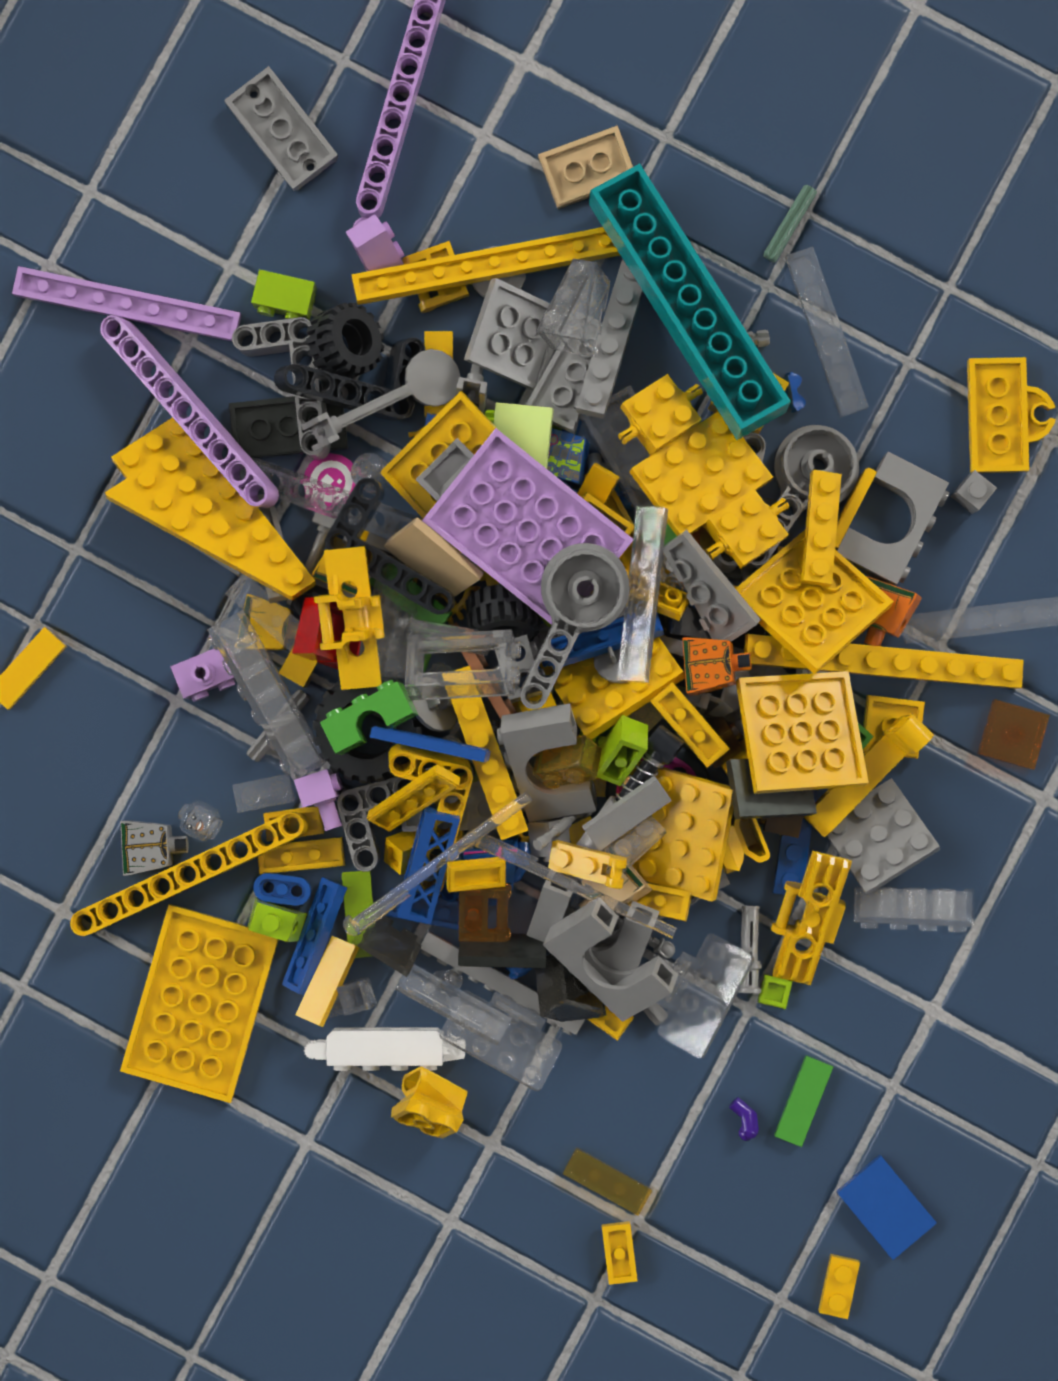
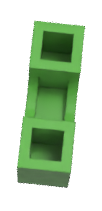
[320,680,419,755]

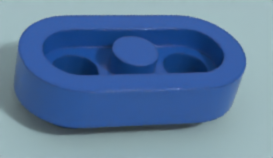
[253,873,312,906]

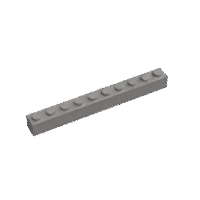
[419,931,585,1035]

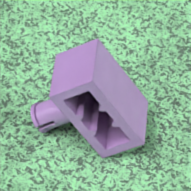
[346,214,405,271]
[170,645,240,702]
[294,769,344,831]

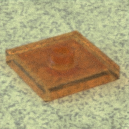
[978,699,1050,770]

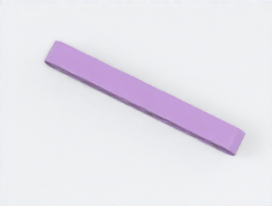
[356,0,446,218]
[100,315,279,508]

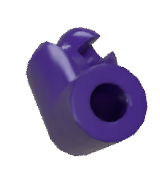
[729,1097,759,1141]

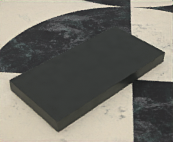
[229,391,348,459]

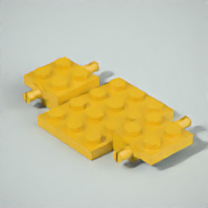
[618,374,789,568]

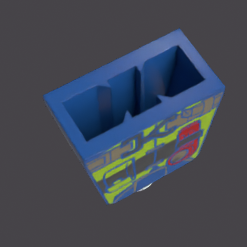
[547,420,590,488]

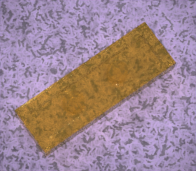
[563,1147,652,1216]

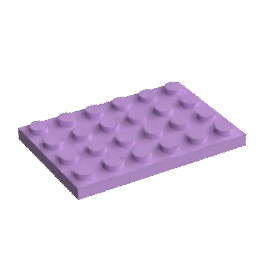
[422,428,634,625]

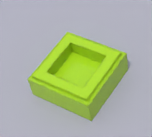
[757,974,793,1009]

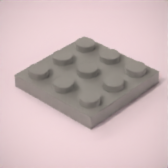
[464,278,567,391]
[827,778,940,895]

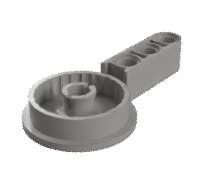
[744,425,859,571]
[520,543,629,709]

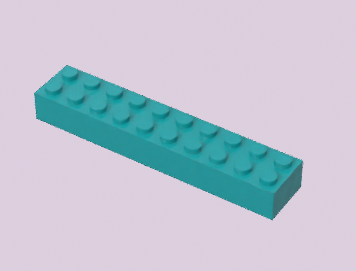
[589,164,791,440]

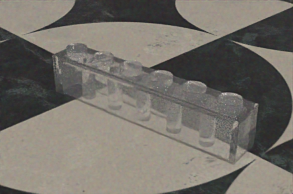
[207,610,326,781]

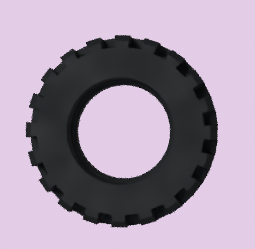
[312,673,426,783]

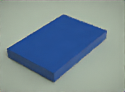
[836,1155,937,1260]

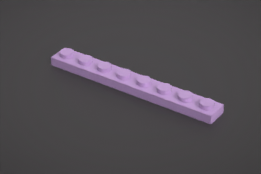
[12,266,242,342]

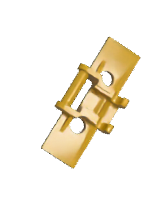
[314,546,385,690]
[771,851,852,985]

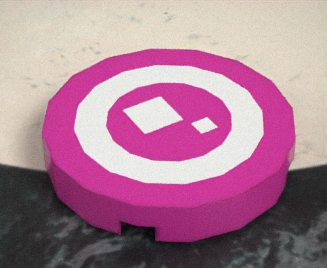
[303,453,360,511]

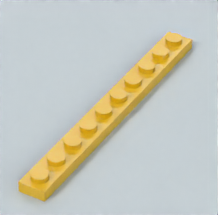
[351,227,620,305]
[744,634,1024,689]

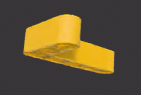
[803,714,934,837]
[388,744,473,896]

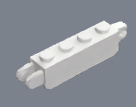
[304,1027,465,1071]

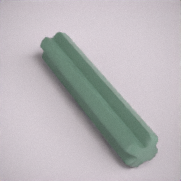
[763,185,817,263]

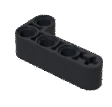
[657,607,770,647]

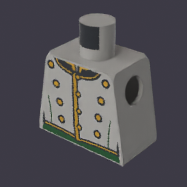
[120,820,189,876]

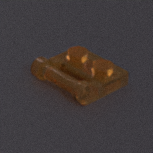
[459,883,512,942]

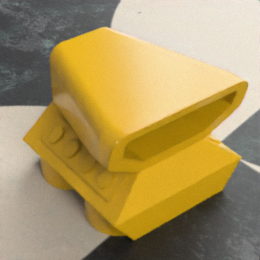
[722,815,770,874]
[391,1066,468,1139]

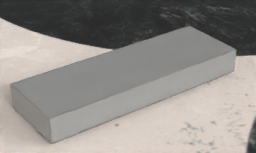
[582,776,672,851]

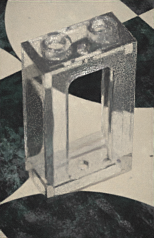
[405,630,521,701]

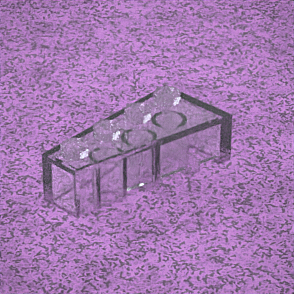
[854,886,975,932]

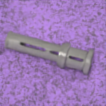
[735,906,762,993]

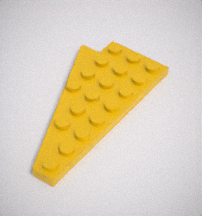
[105,417,316,601]

